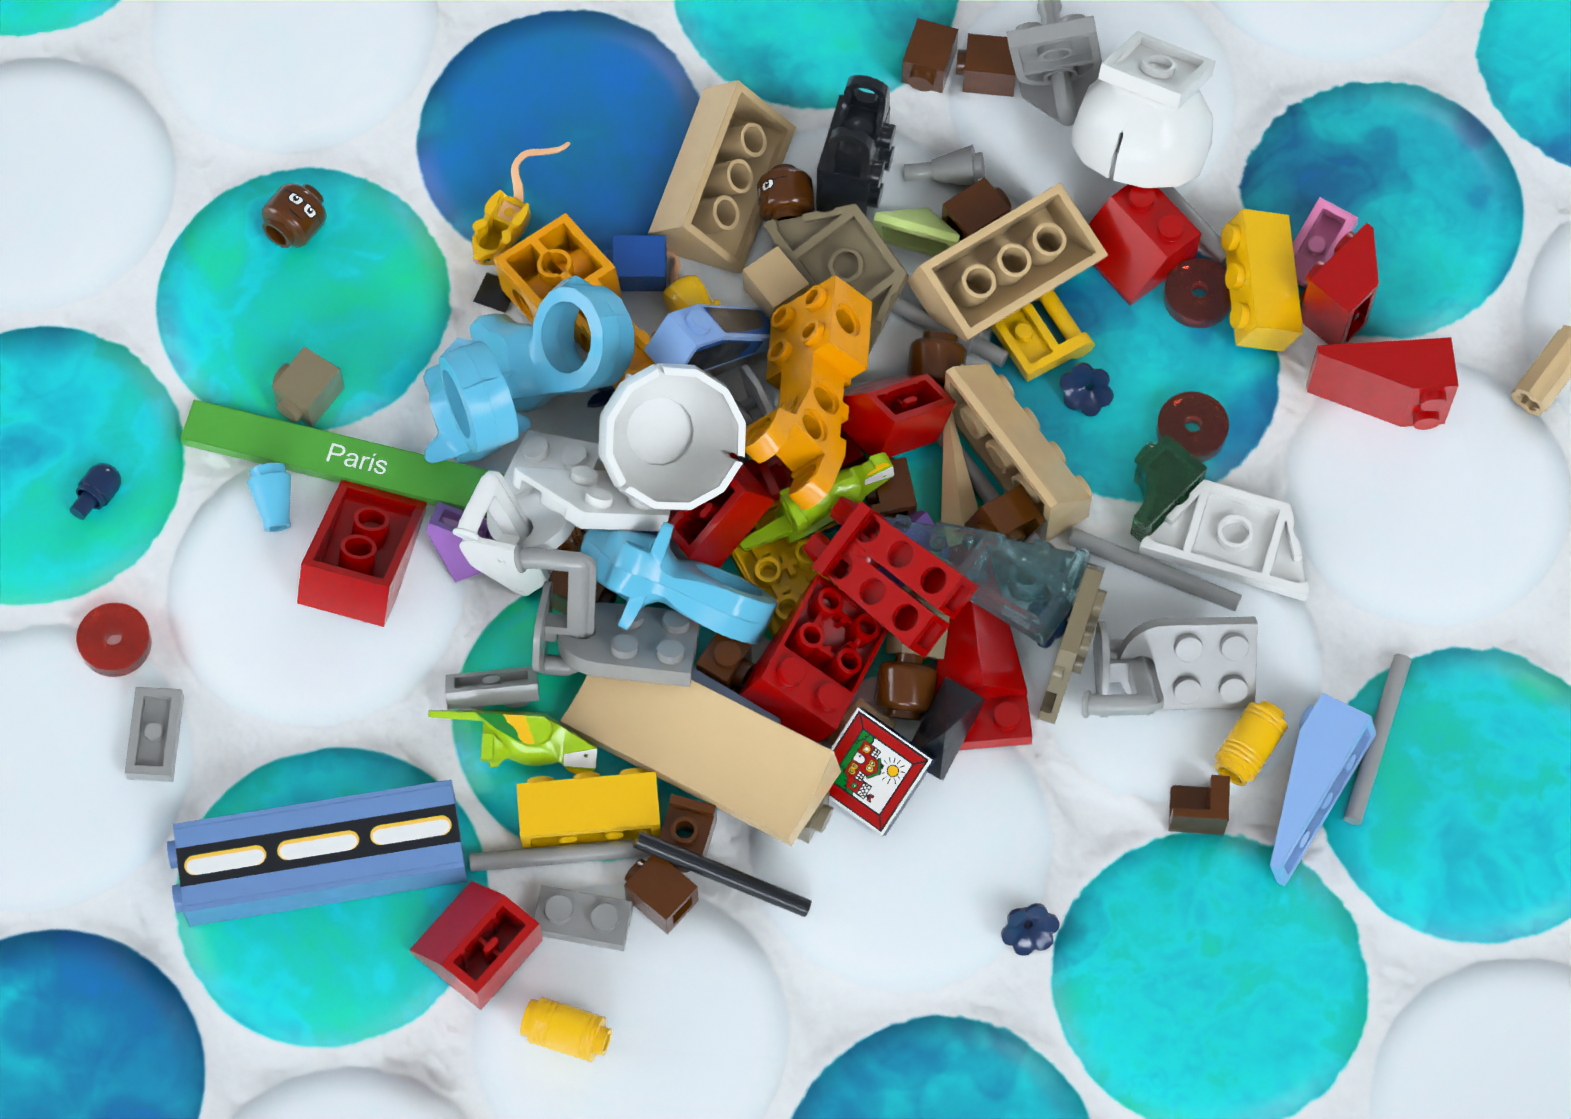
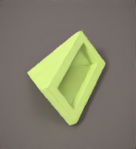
[873,207,960,257]

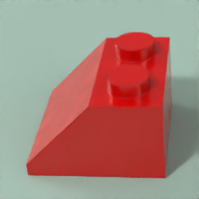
[1088,184,1201,306]

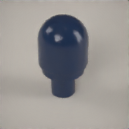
[70,463,121,520]

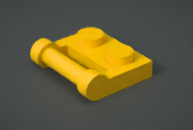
[991,289,1095,382]

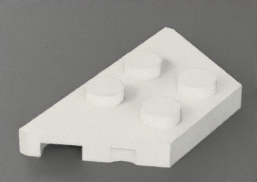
[512,466,671,531]
[1139,479,1310,602]

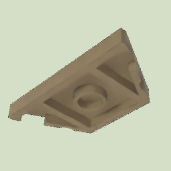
[763,204,910,356]
[1037,562,1107,724]

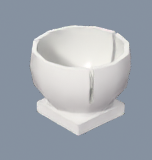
[1072,31,1216,188]
[598,363,746,510]

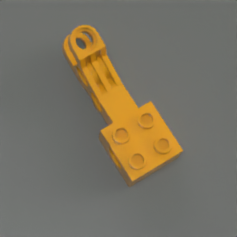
[494,213,655,389]
[745,275,872,510]

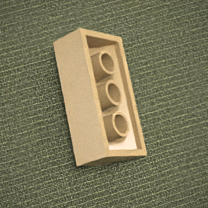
[648,80,796,274]
[907,183,1108,342]
[944,363,1092,542]

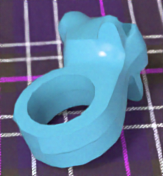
[470,275,634,412]
[423,338,531,463]
[580,522,778,644]

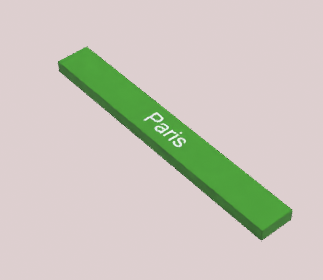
[180,399,505,518]

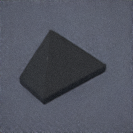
[911,677,986,780]

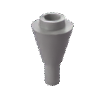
[904,144,985,187]

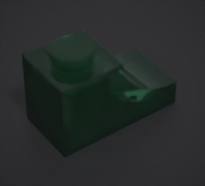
[1130,434,1207,542]

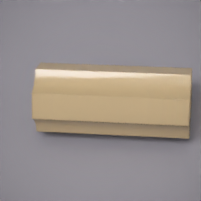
[1511,325,1571,416]

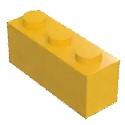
[1221,209,1304,352]
[517,768,661,849]

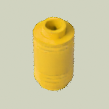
[1214,700,1288,786]
[520,997,612,1062]

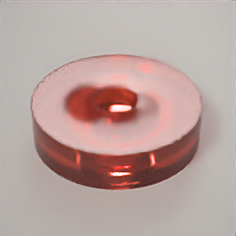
[1163,258,1231,328]
[1156,391,1229,463]
[76,603,152,677]

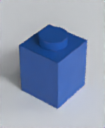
[604,235,667,291]

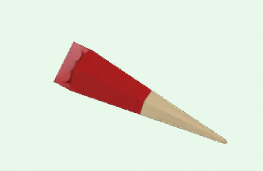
[936,412,1033,750]

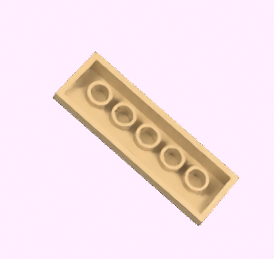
[560,675,841,847]

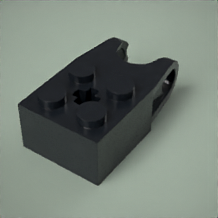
[816,75,896,218]

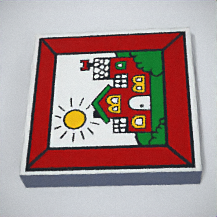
[829,707,936,836]

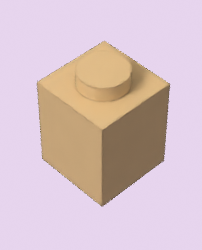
[742,246,809,319]

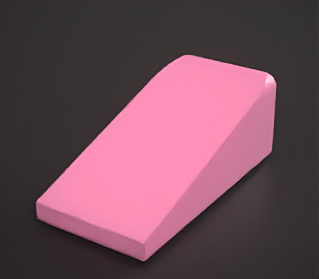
[1293,197,1358,289]

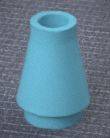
[247,463,291,532]

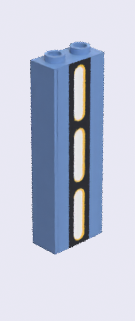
[167,779,468,927]

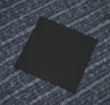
[473,273,511,313]

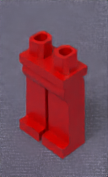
[803,497,979,658]

